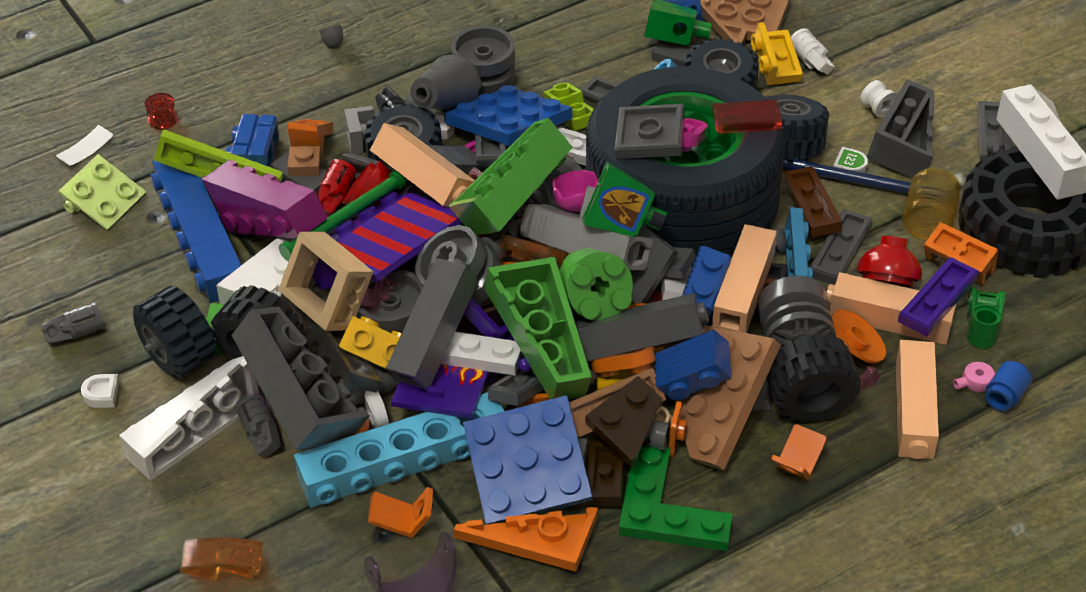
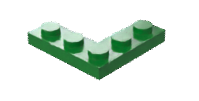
[618,444,733,551]

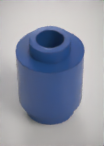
[985,361,1032,411]

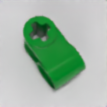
[967,287,1005,349]

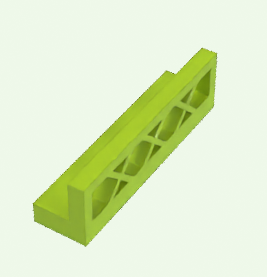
[154,130,283,182]

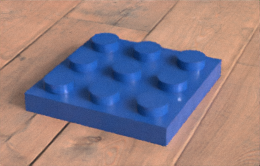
[445,85,573,146]
[463,395,593,524]

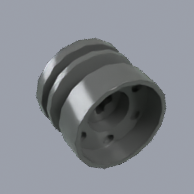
[757,276,836,347]

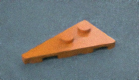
[453,507,598,572]

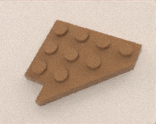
[700,0,791,44]
[674,325,781,470]

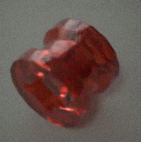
[144,93,178,130]

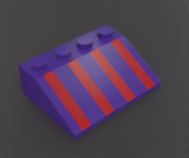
[312,192,462,289]

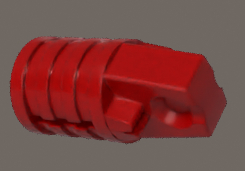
[317,159,357,217]

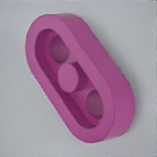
[682,118,708,151]

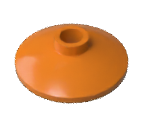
[831,309,886,364]

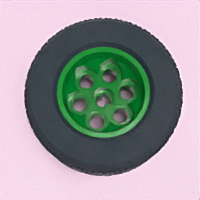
[586,66,786,267]

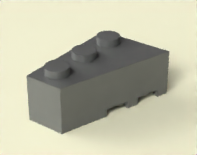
[866,79,934,183]

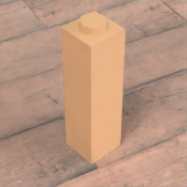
[370,123,475,207]
[713,224,777,333]
[827,272,957,345]
[896,340,939,459]

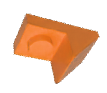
[287,119,333,159]

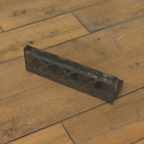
[301,314,382,399]

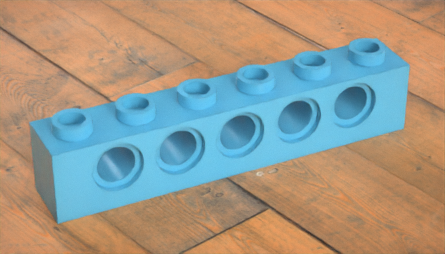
[294,392,504,508]

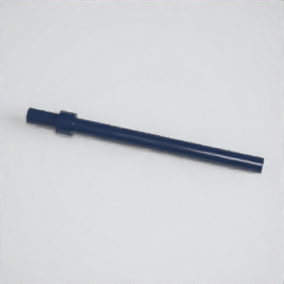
[783,158,953,204]

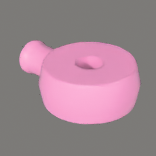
[953,362,995,393]

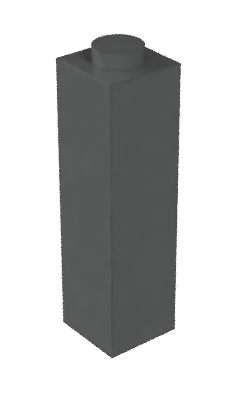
[386,258,478,390]
[575,293,709,361]

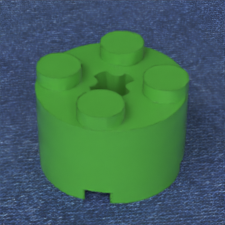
[559,248,633,321]

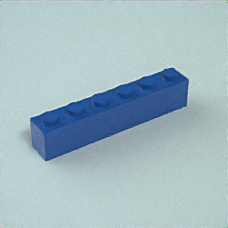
[150,160,242,303]

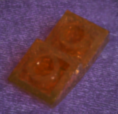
[180,537,263,580]

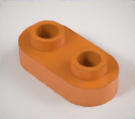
[590,346,656,377]

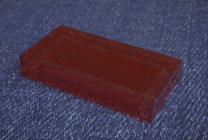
[712,99,782,133]

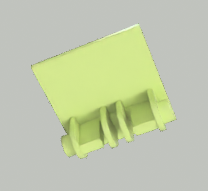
[58,154,146,231]

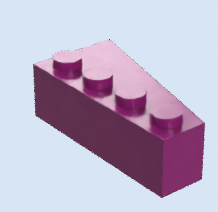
[202,160,328,238]

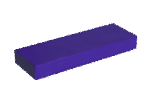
[898,257,979,337]

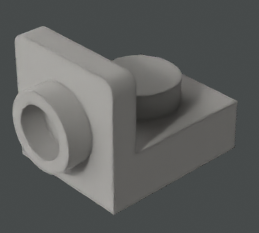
[344,106,375,155]

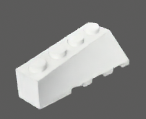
[996,84,1086,200]
[119,356,259,481]

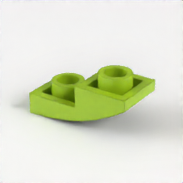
[543,82,593,131]

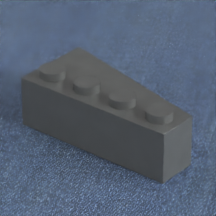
[232,307,370,450]

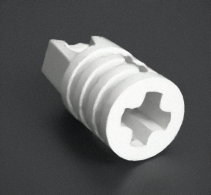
[791,28,835,75]

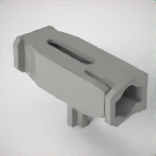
[520,186,654,271]

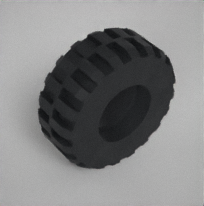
[958,146,1086,277]

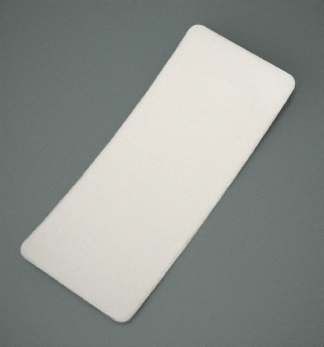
[56,125,113,166]

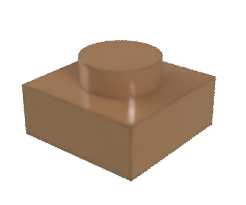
[288,146,321,176]

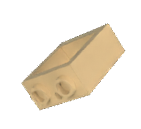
[278,232,374,331]

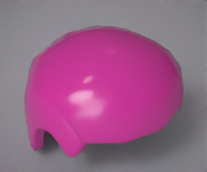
[552,170,598,213]

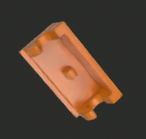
[924,222,998,285]

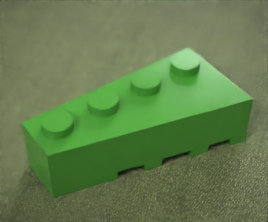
[449,118,573,235]
[484,257,591,399]

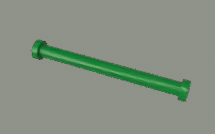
[279,170,406,261]

